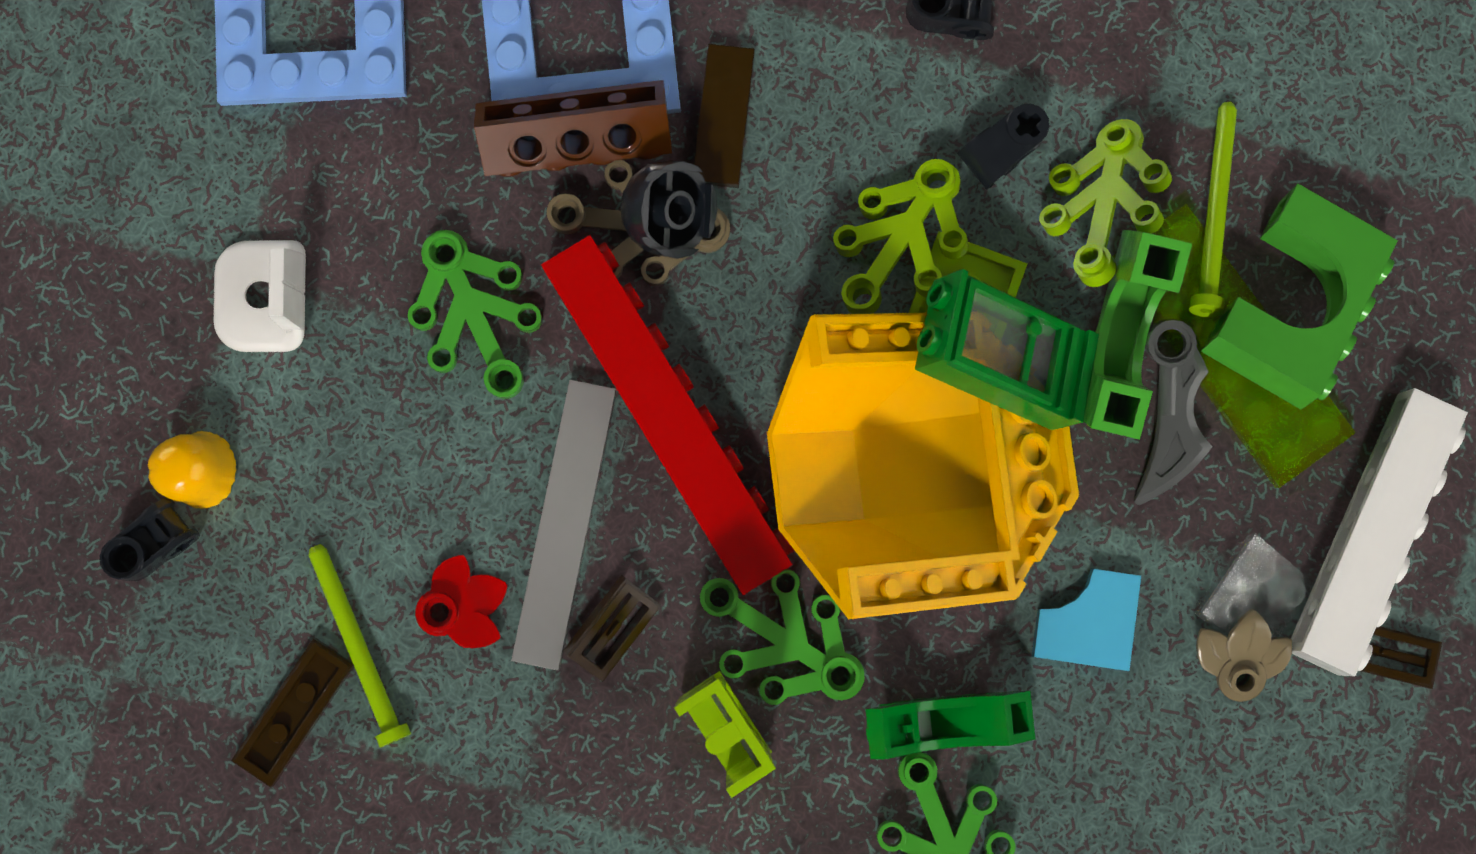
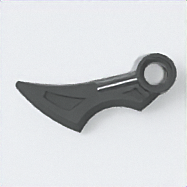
[1134,319,1213,505]

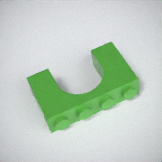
[1201,183,1398,409]
[1083,230,1192,440]

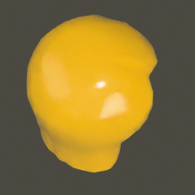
[148,431,237,509]

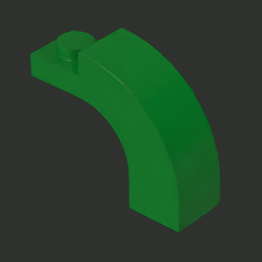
[866,691,1036,760]

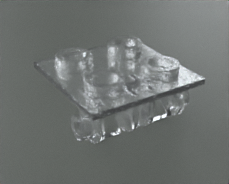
[1195,532,1315,638]

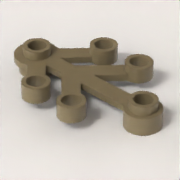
[547,160,730,286]

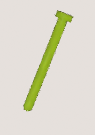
[309,544,411,748]

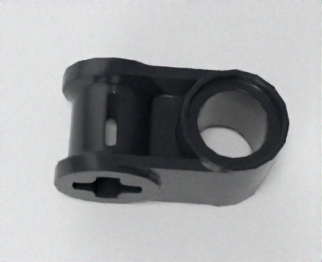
[905,0,994,40]
[957,103,1050,190]
[99,497,200,581]

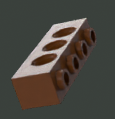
[474,80,672,177]

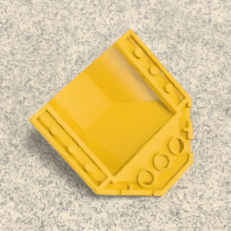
[767,312,1079,620]

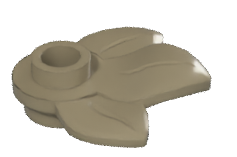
[1196,609,1292,702]

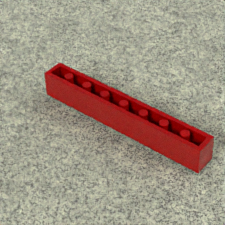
[541,235,794,595]

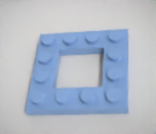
[215,0,407,106]
[482,0,681,114]

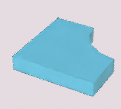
[1031,569,1141,671]

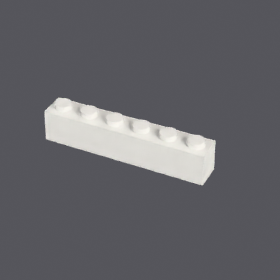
[1291,388,1468,676]

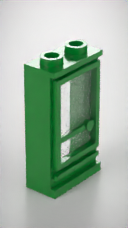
[915,269,1099,430]

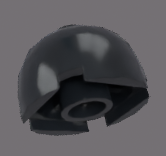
[620,160,718,259]

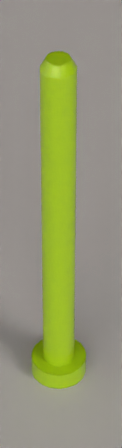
[1189,102,1237,317]

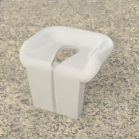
[214,240,306,352]

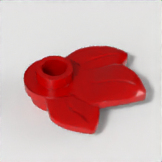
[415,555,508,649]

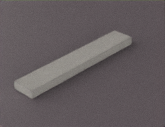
[511,380,617,670]

